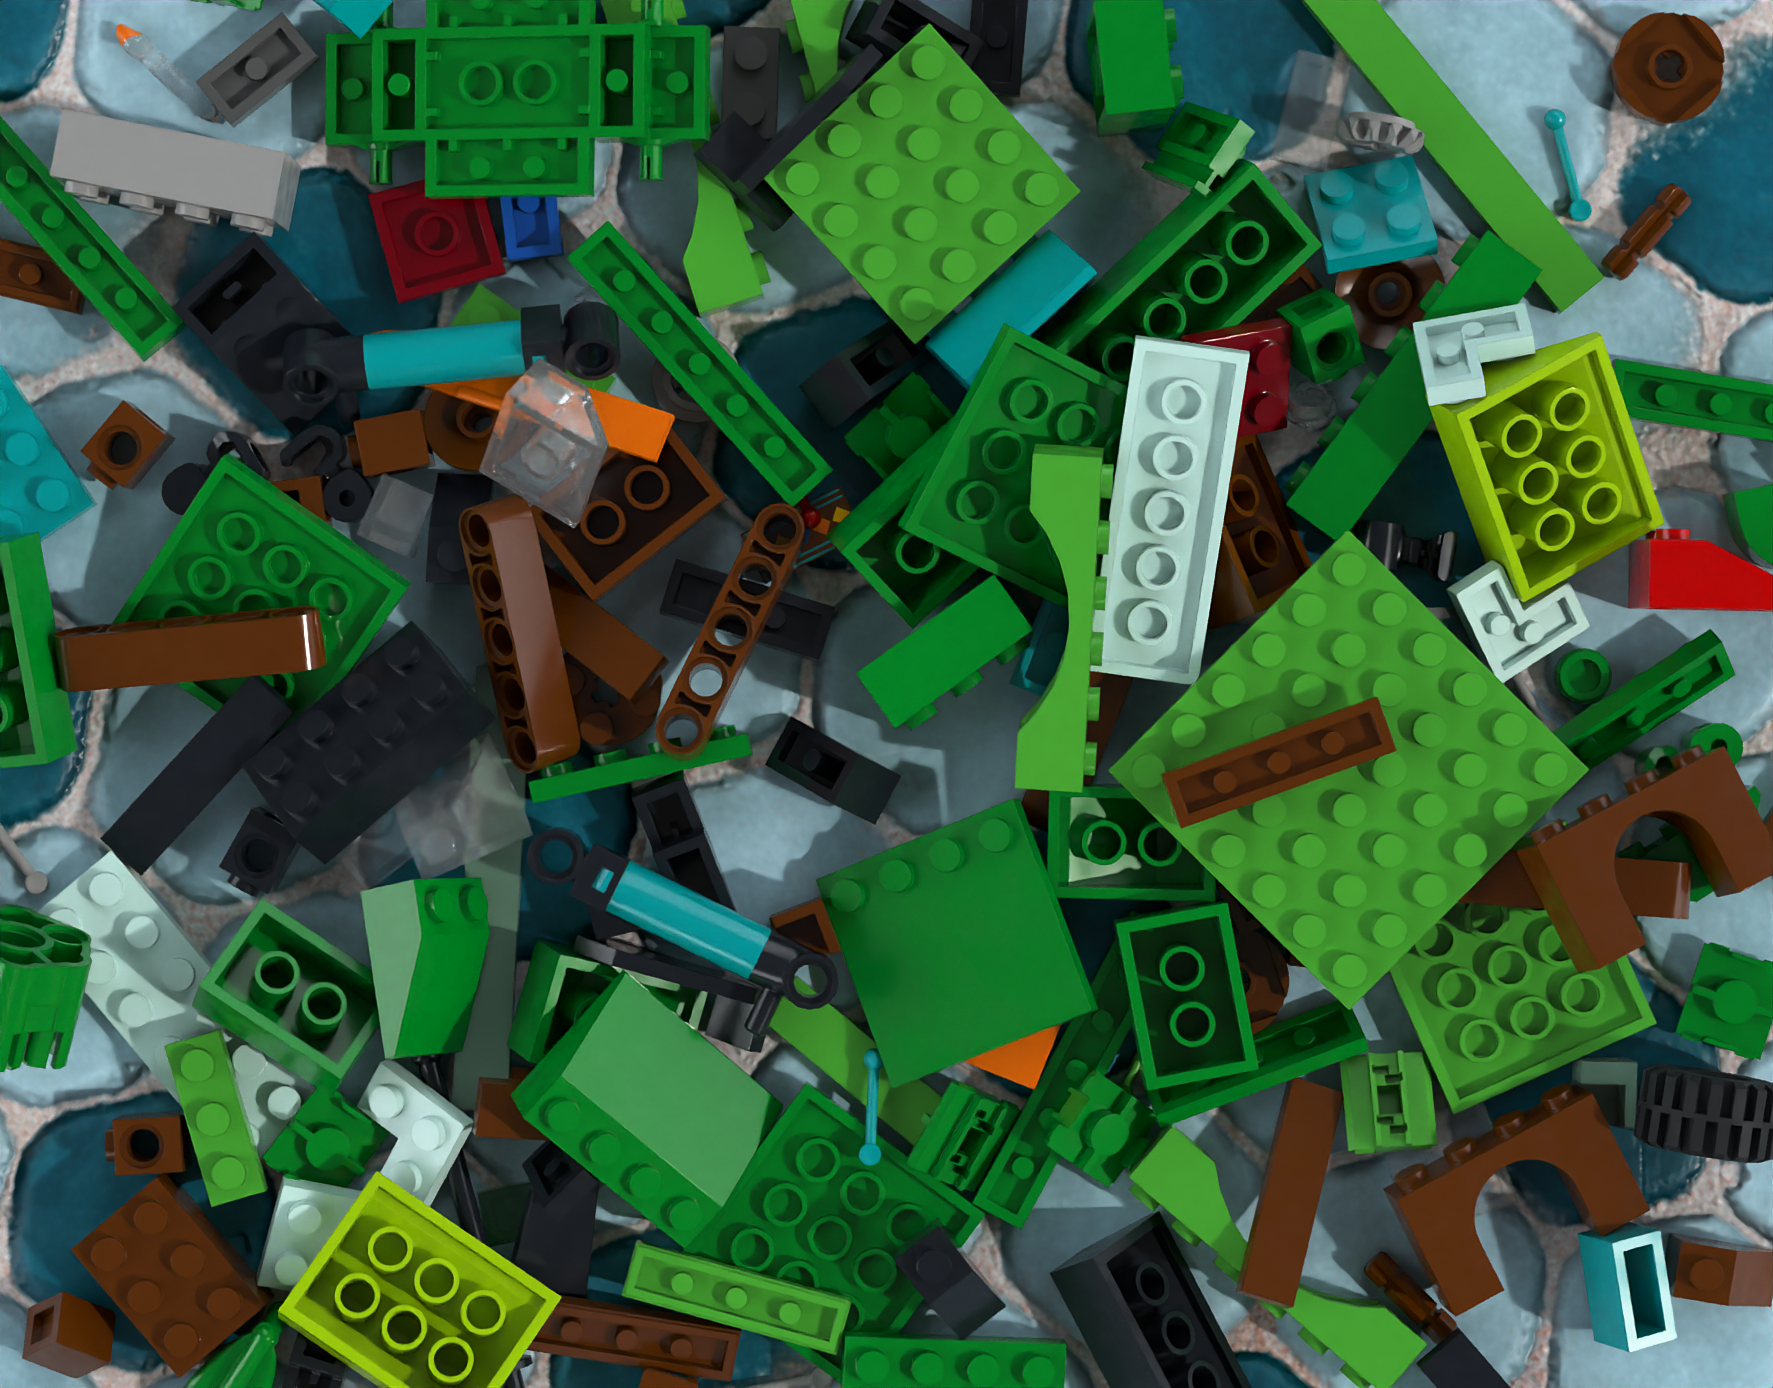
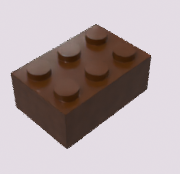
[530,428,728,602]
[71,1173,275,1378]

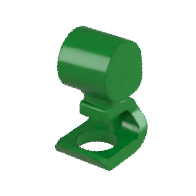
[1634,723,1743,776]

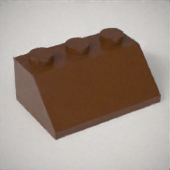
[1206,434,1312,632]

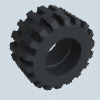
[1633,1064,1773,1163]

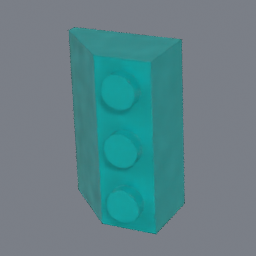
[925,229,1097,392]

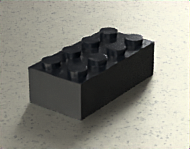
[241,620,496,865]

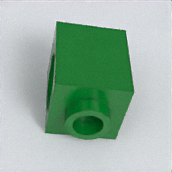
[1276,286,1366,385]

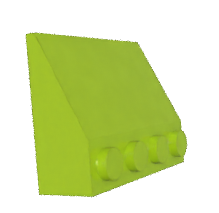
[1425,332,1665,603]
[278,1171,562,1388]

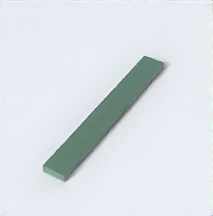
[452,666,528,1111]

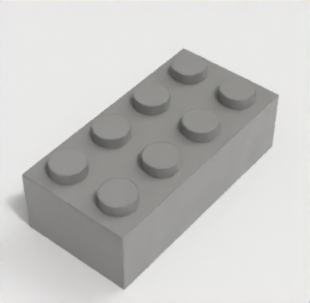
[50,108,301,238]

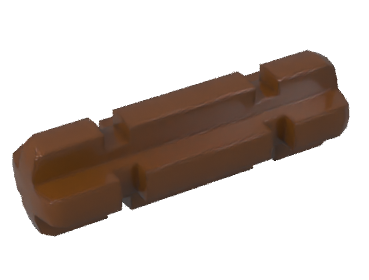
[1601,183,1691,281]
[1363,1251,1458,1344]

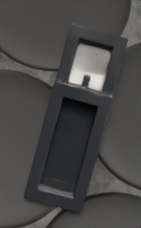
[631,770,737,955]

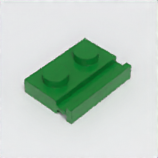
[1141,101,1255,199]

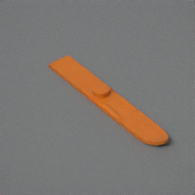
[370,330,675,463]

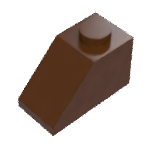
[1665,1232,1773,1307]

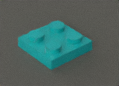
[1304,155,1438,274]

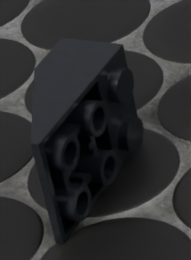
[171,232,353,436]

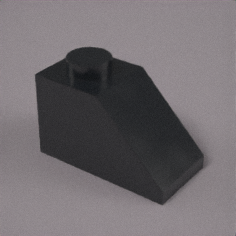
[845,0,984,68]
[799,319,933,431]
[425,473,495,586]
[765,716,901,825]
[894,1217,1006,1340]

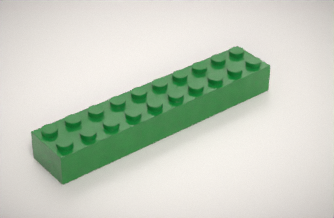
[825,158,1322,629]

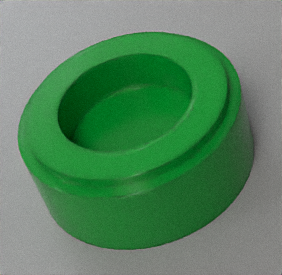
[1553,648,1612,704]

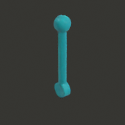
[1544,109,1592,222]
[858,1048,883,1166]

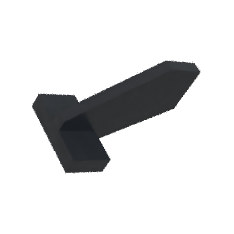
[693,44,883,232]
[573,935,769,1053]
[510,1141,599,1299]

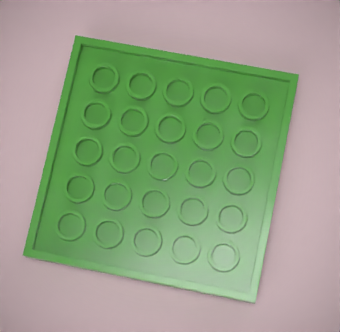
[1107,530,1589,1010]

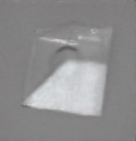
[479,358,609,528]
[395,733,534,879]

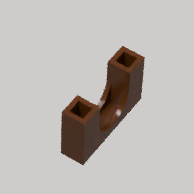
[1516,744,1773,973]
[1383,1084,1650,1317]

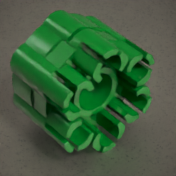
[0,904,92,1072]

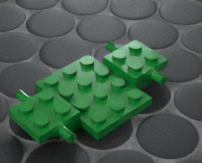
[325,0,711,199]

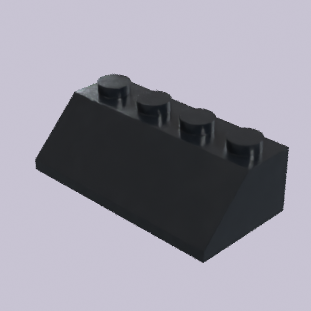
[1050,1211,1252,1388]

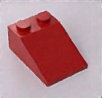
[1628,529,1773,612]

